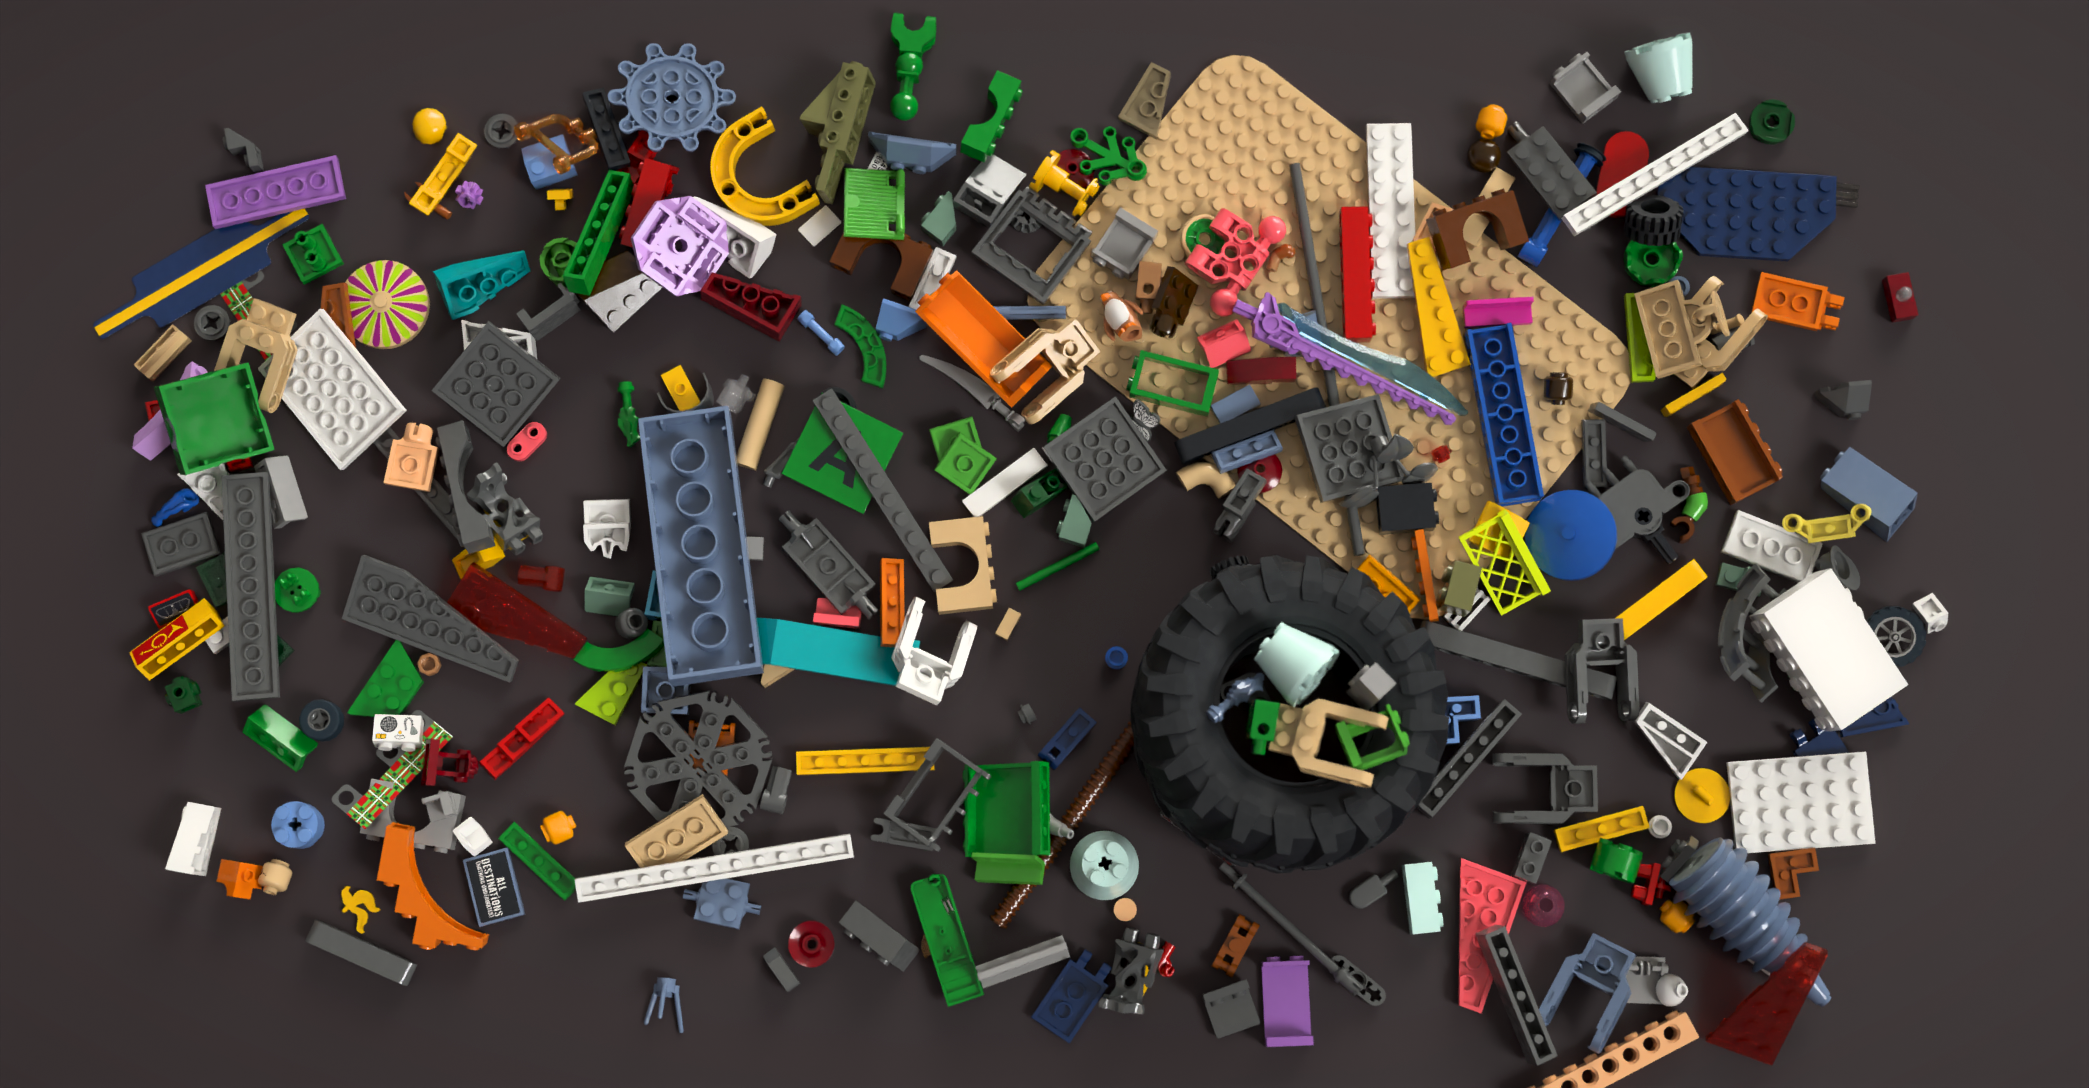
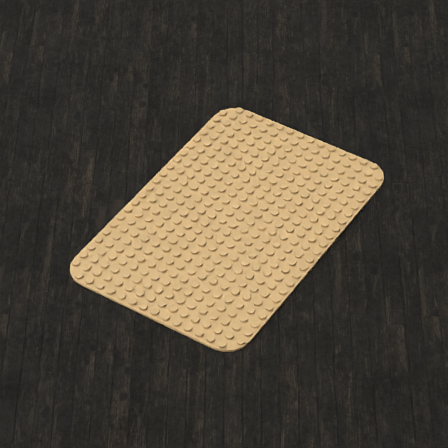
[1027,55,1631,620]

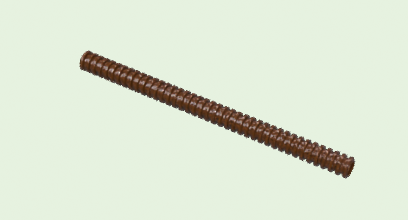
[990,722,1134,929]

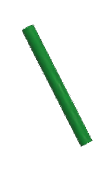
[1016,542,1100,591]

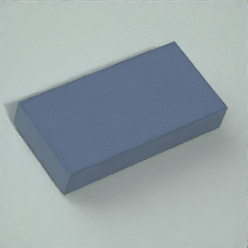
[1210,385,1261,423]

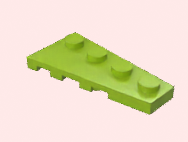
[1624,293,1656,383]

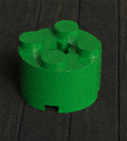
[1590,838,1643,884]

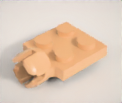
[384,422,439,492]

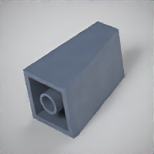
[1820,447,1918,542]

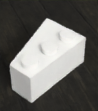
[461,320,537,359]
[1634,702,1707,780]
[165,802,221,876]

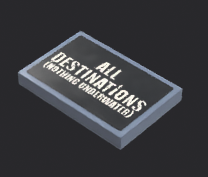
[463,848,525,927]

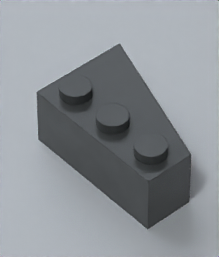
[839,901,920,972]

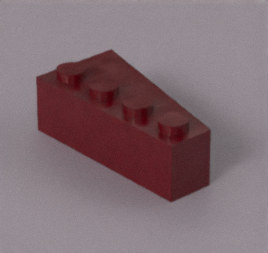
[701,273,802,342]

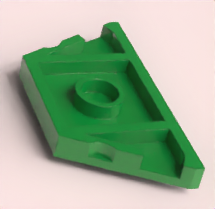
[347,640,424,718]

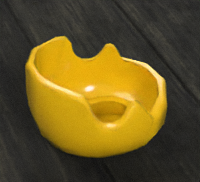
[412,108,447,145]

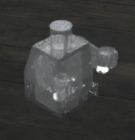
[716,374,757,413]

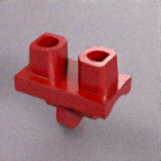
[1630,863,1671,906]

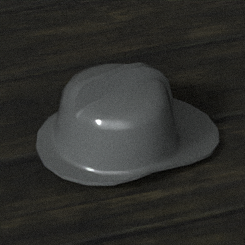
[1815,545,1860,590]

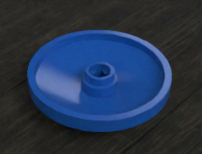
[1525,490,1617,581]

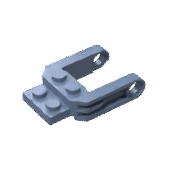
[1539,933,1636,1054]

